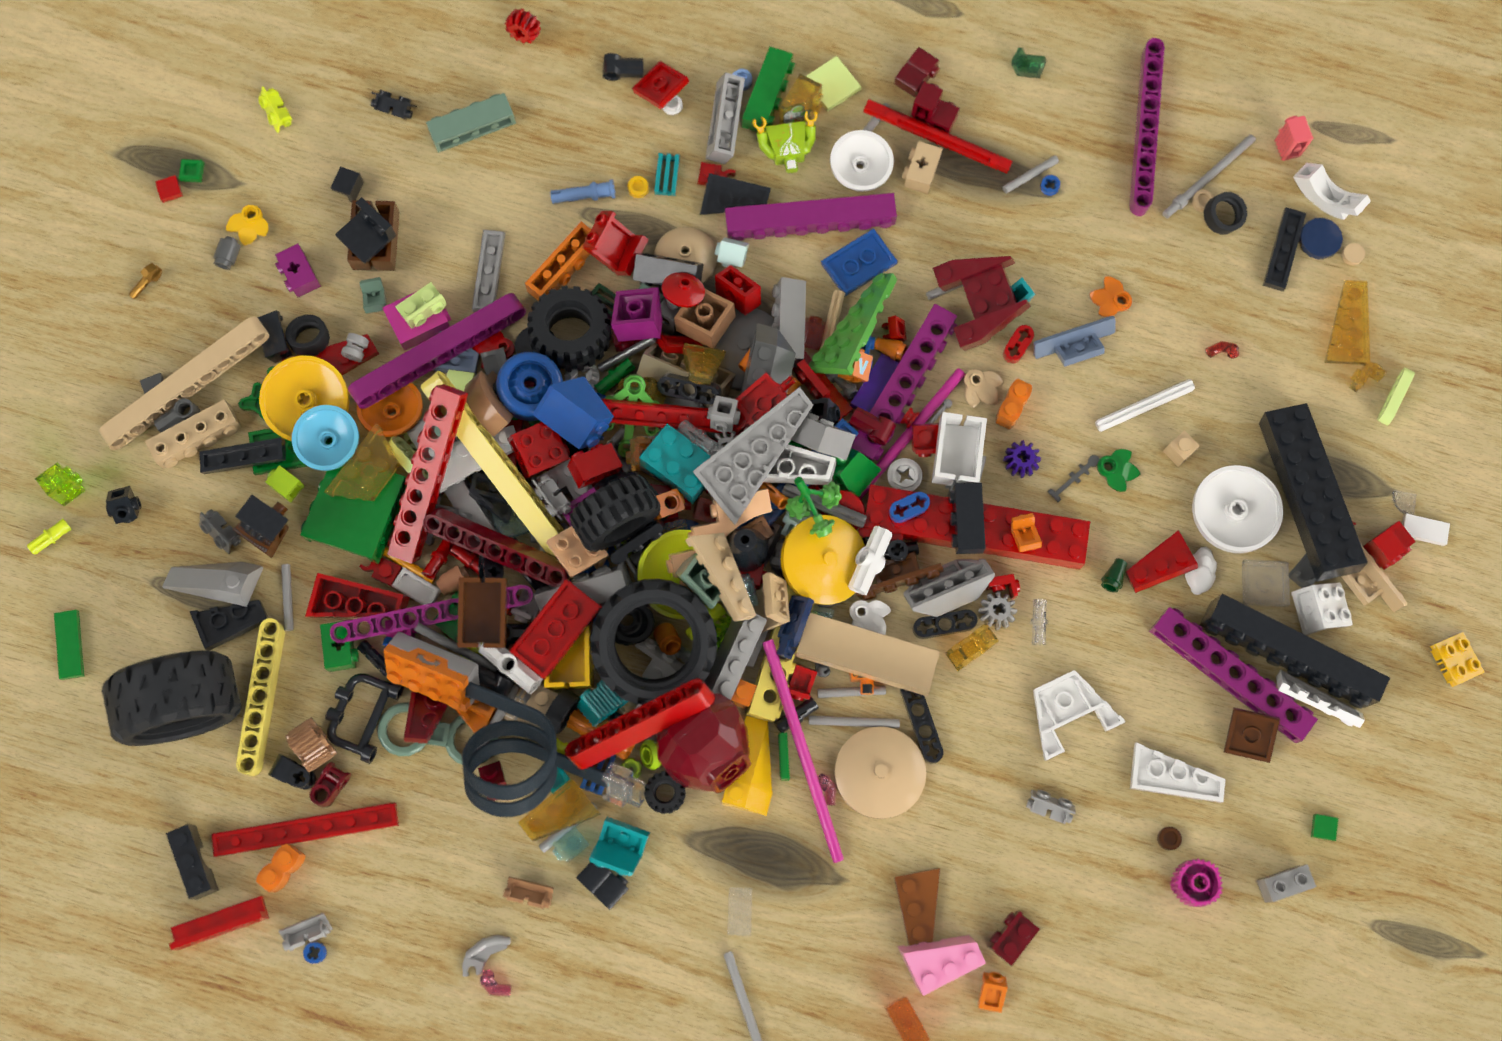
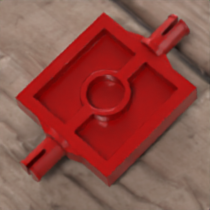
[734,372,796,432]

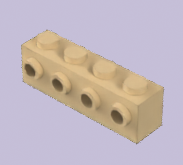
[145,399,242,469]

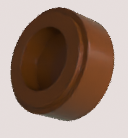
[1157,827,1182,851]

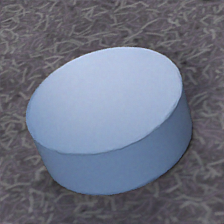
[733,69,752,91]

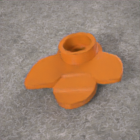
[1089,276,1132,317]

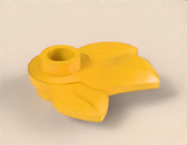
[226,205,269,246]

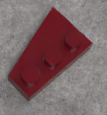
[404,691,449,744]

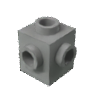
[707,395,741,433]

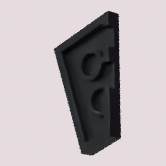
[189,600,268,651]

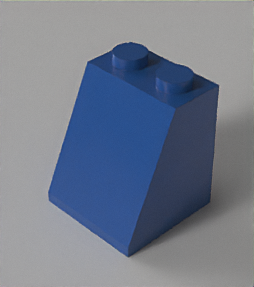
[533,376,614,449]

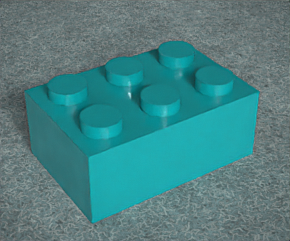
[639,424,711,504]

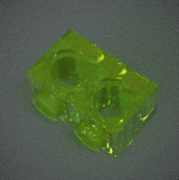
[35,462,86,506]

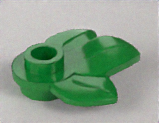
[1097,449,1141,492]

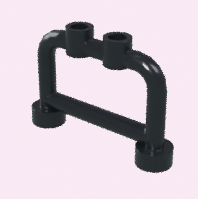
[325,673,404,764]

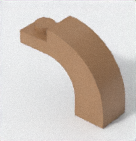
[464,370,513,437]

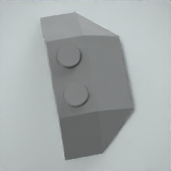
[903,559,995,617]

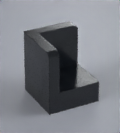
[331,166,364,202]

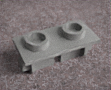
[532,475,572,521]
[1026,789,1076,824]
[279,912,333,951]

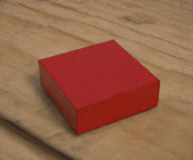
[155,175,183,203]

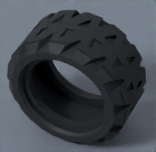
[590,578,717,705]
[101,650,242,746]

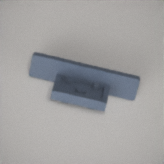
[1034,316,1116,367]

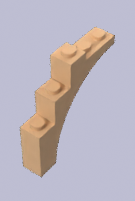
[666,489,772,591]

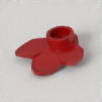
[472,331,515,369]

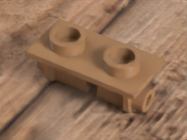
[503,876,554,909]

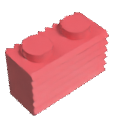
[1274,116,1314,161]

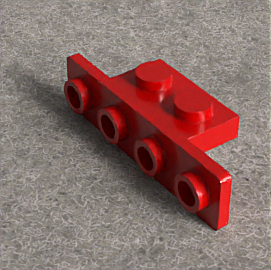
[792,350,852,421]

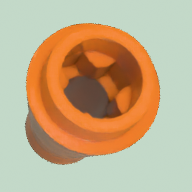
[874,337,908,361]

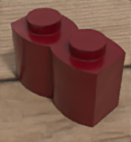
[894,47,940,98]

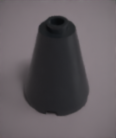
[727,527,768,572]

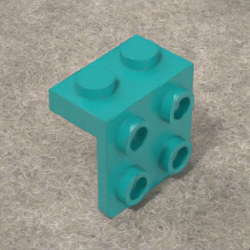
[589,816,650,876]

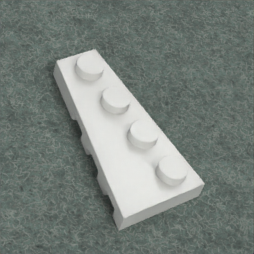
[1276,670,1365,728]

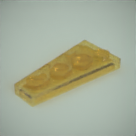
[1324,280,1370,365]

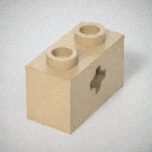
[902,141,943,194]

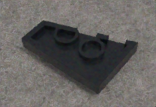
[700,173,771,215]

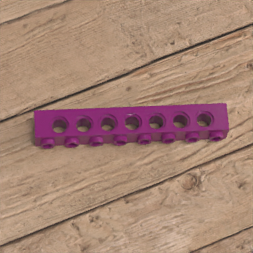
[851,304,958,462]
[1149,607,1318,744]

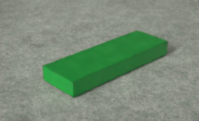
[54,610,84,680]

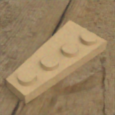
[685,533,756,622]

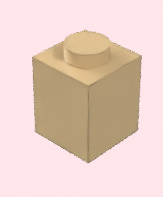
[1163,430,1200,467]

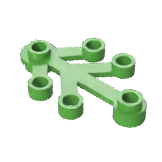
[604,374,660,458]

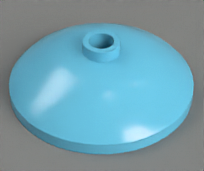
[292,405,359,471]

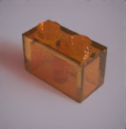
[884,996,930,1041]

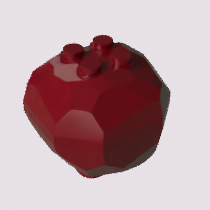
[657,693,751,793]

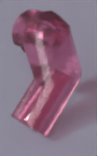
[817,774,836,806]

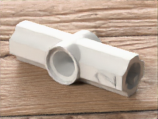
[848,526,892,595]
[478,643,543,694]

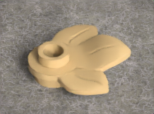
[964,369,1003,408]

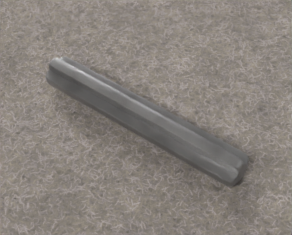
[782,483,867,528]

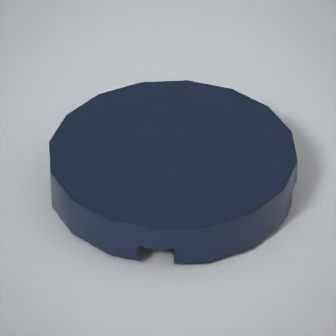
[1299,218,1343,260]

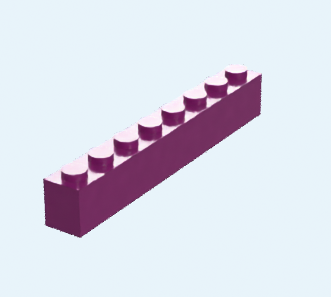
[725,193,897,241]

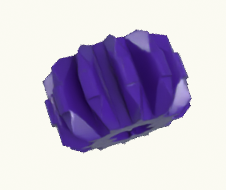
[1003,440,1041,478]

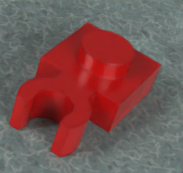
[698,162,736,186]
[359,557,403,588]

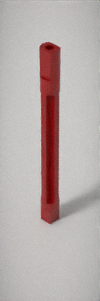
[863,99,1013,174]

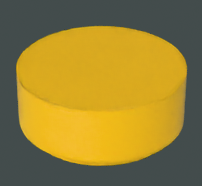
[627,176,649,198]

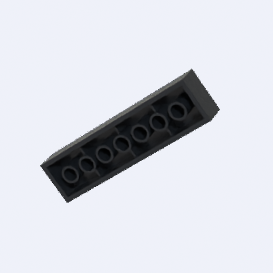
[1259,403,1368,582]
[1200,593,1390,709]

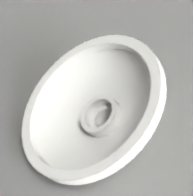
[830,130,894,191]

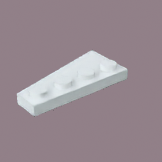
[429,425,516,493]
[1130,742,1225,803]

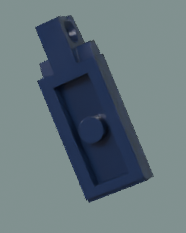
[776,595,814,659]

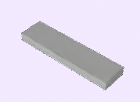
[472,230,505,312]

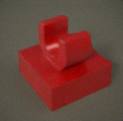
[881,315,907,342]

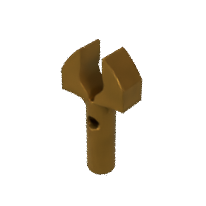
[129,263,162,299]

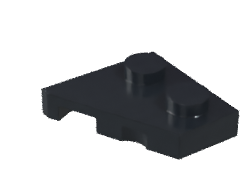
[469,472,512,524]

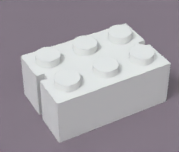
[932,412,987,486]

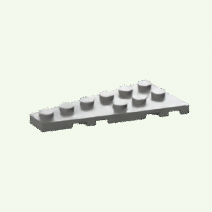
[692,387,813,525]

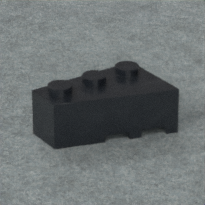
[235,495,289,543]

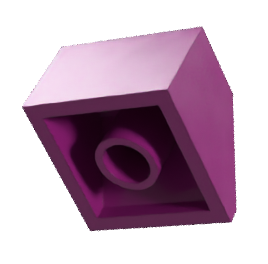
[611,287,663,342]

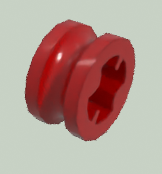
[900,407,920,429]

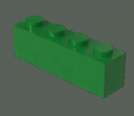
[742,46,796,132]

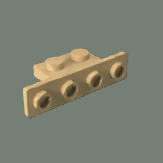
[1341,542,1407,612]

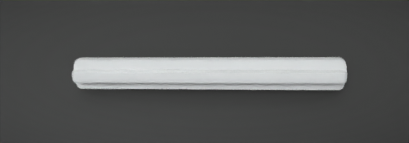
[1095,379,1195,431]

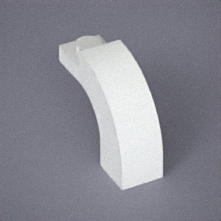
[1293,163,1371,220]

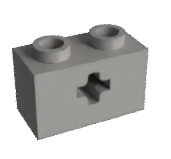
[1256,865,1316,903]

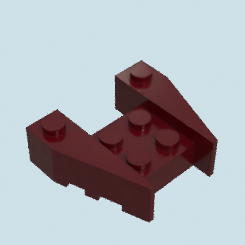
[933,256,1031,351]

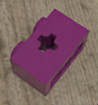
[275,244,321,298]

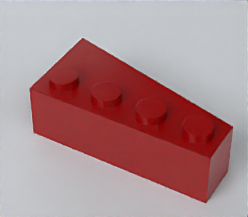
[305,573,410,618]

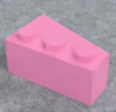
[897,935,986,996]

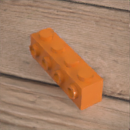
[525,221,591,301]

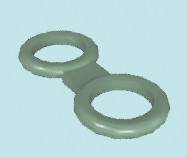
[378,703,498,765]

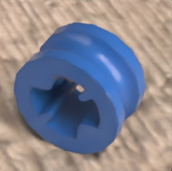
[1040,175,1060,196]
[303,942,327,964]

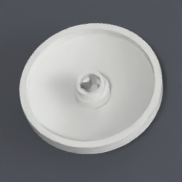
[1192,465,1283,553]

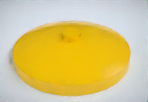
[259,356,350,442]
[781,515,865,605]

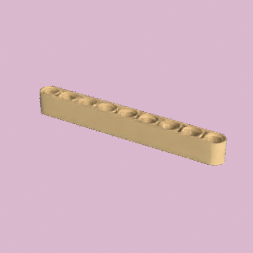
[99,317,269,450]

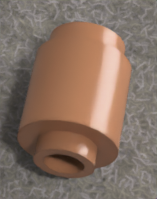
[436,565,471,596]

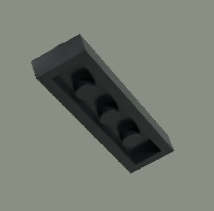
[1262,207,1306,292]
[199,437,286,474]

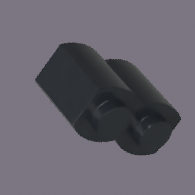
[576,862,629,910]

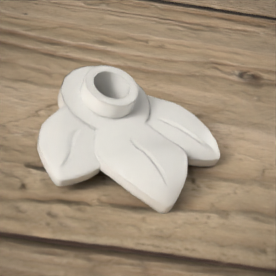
[849,600,891,635]

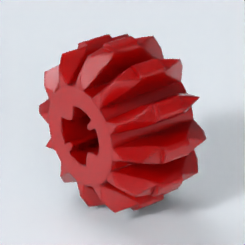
[505,8,541,44]

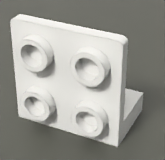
[1291,582,1353,635]

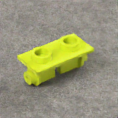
[258,86,292,133]

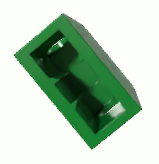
[831,448,881,497]

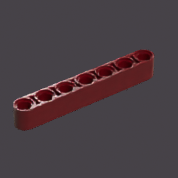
[423,508,570,587]

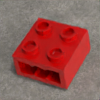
[507,422,570,479]

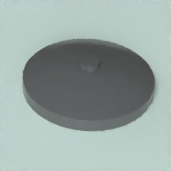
[701,308,774,391]

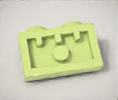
[395,282,447,329]

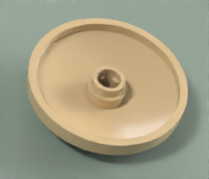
[834,727,926,819]

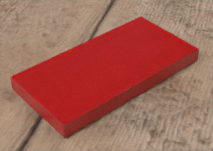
[509,579,602,680]

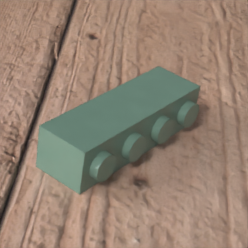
[426,93,516,153]

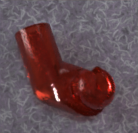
[1205,341,1239,359]

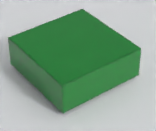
[179,159,204,183]
[1311,814,1339,841]

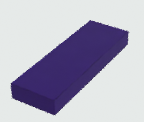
[850,354,899,413]

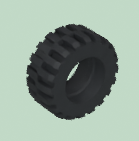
[527,286,611,372]
[570,475,661,552]

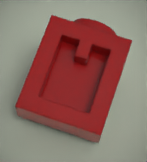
[986,574,1020,599]

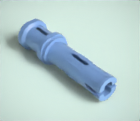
[550,179,616,204]

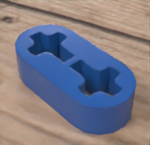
[889,492,930,523]

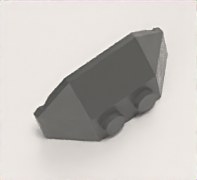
[740,323,796,394]

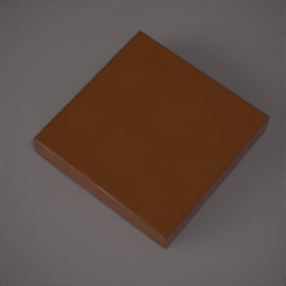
[1224,707,1280,763]

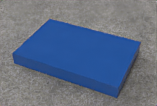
[821,228,898,297]

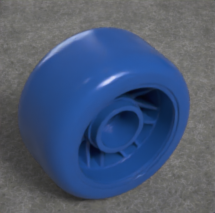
[496,352,563,421]

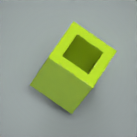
[265,465,305,503]

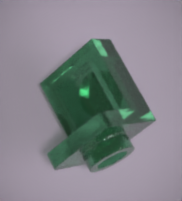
[1011,47,1047,79]

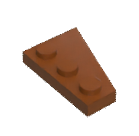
[894,868,940,946]

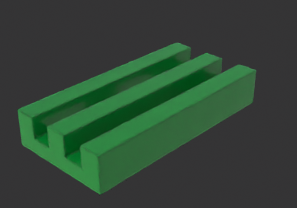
[778,733,790,781]

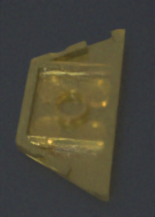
[325,424,400,501]

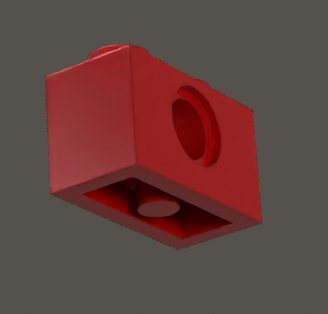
[715,265,761,315]

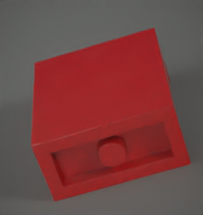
[582,211,648,276]

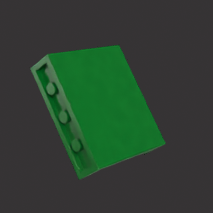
[300,459,407,564]

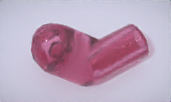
[480,970,511,997]

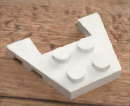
[1033,670,1125,761]

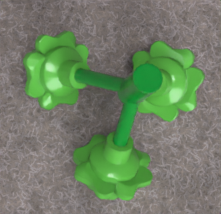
[785,477,842,538]

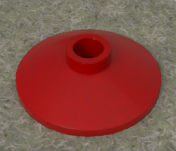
[662,272,705,307]

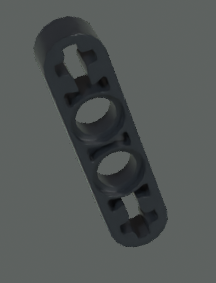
[900,688,944,764]

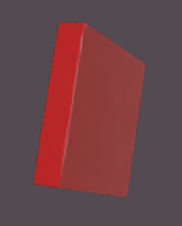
[632,61,690,109]

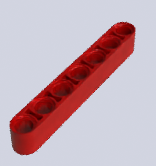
[564,678,715,769]

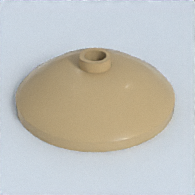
[654,227,718,283]

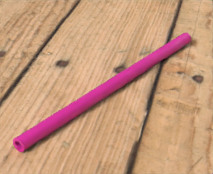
[859,368,965,500]
[762,639,844,863]

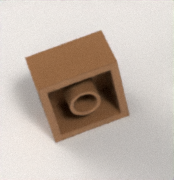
[674,289,736,349]

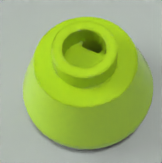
[640,739,661,770]

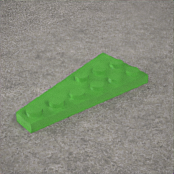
[809,273,898,375]

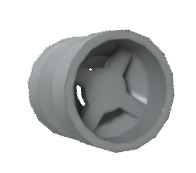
[341,333,369,362]

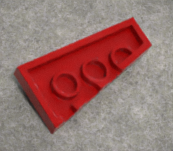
[281,334,380,376]

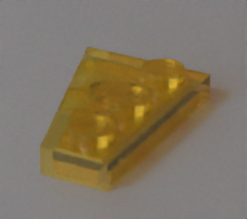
[683,343,726,385]
[518,778,601,842]

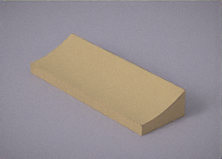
[796,613,940,696]

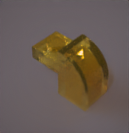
[945,623,999,671]

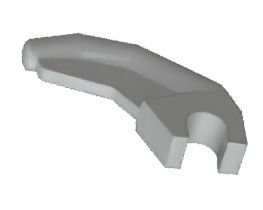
[462,935,511,977]

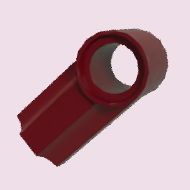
[849,407,896,446]

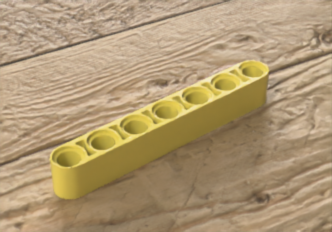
[236,618,285,776]

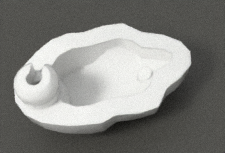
[1185,547,1217,595]

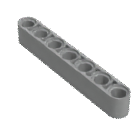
[407,418,502,546]

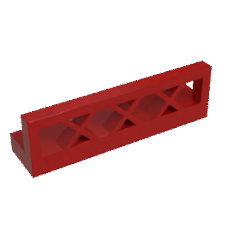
[169,896,269,950]

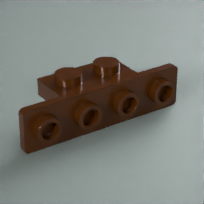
[856,552,944,600]

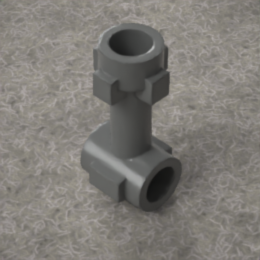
[825,374,858,400]

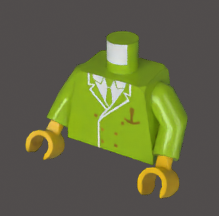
[752,111,817,173]

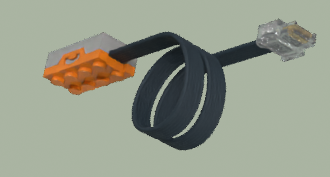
[383,631,645,817]

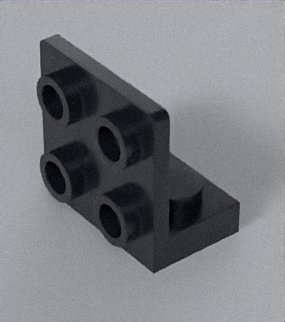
[335,197,396,264]

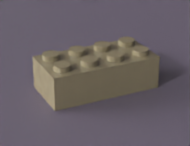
[636,343,736,408]

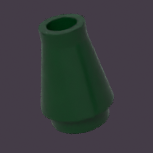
[1101,558,1128,593]

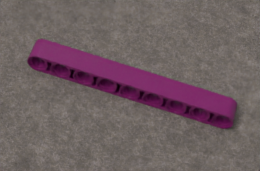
[1129,38,1165,216]
[348,293,526,409]
[330,585,533,643]

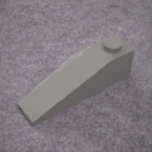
[162,562,263,607]

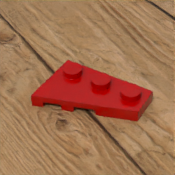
[1126,530,1198,593]

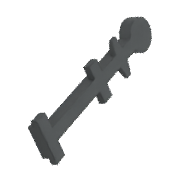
[1048,455,1100,502]

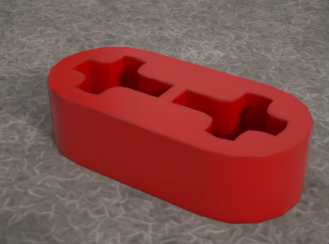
[1003,325,1034,364]

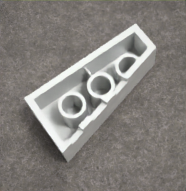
[764,444,836,485]

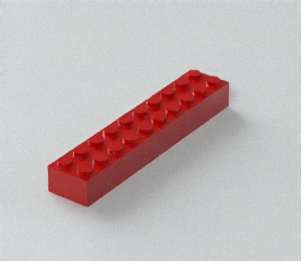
[863,484,1091,570]

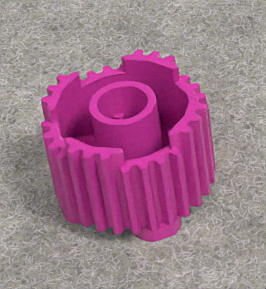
[1170,859,1223,907]

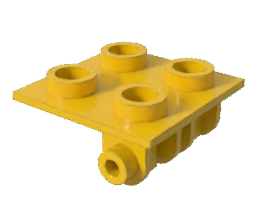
[1430,632,1484,687]

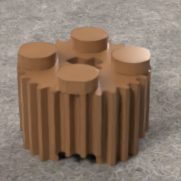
[285,717,338,772]

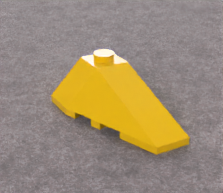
[722,716,772,816]

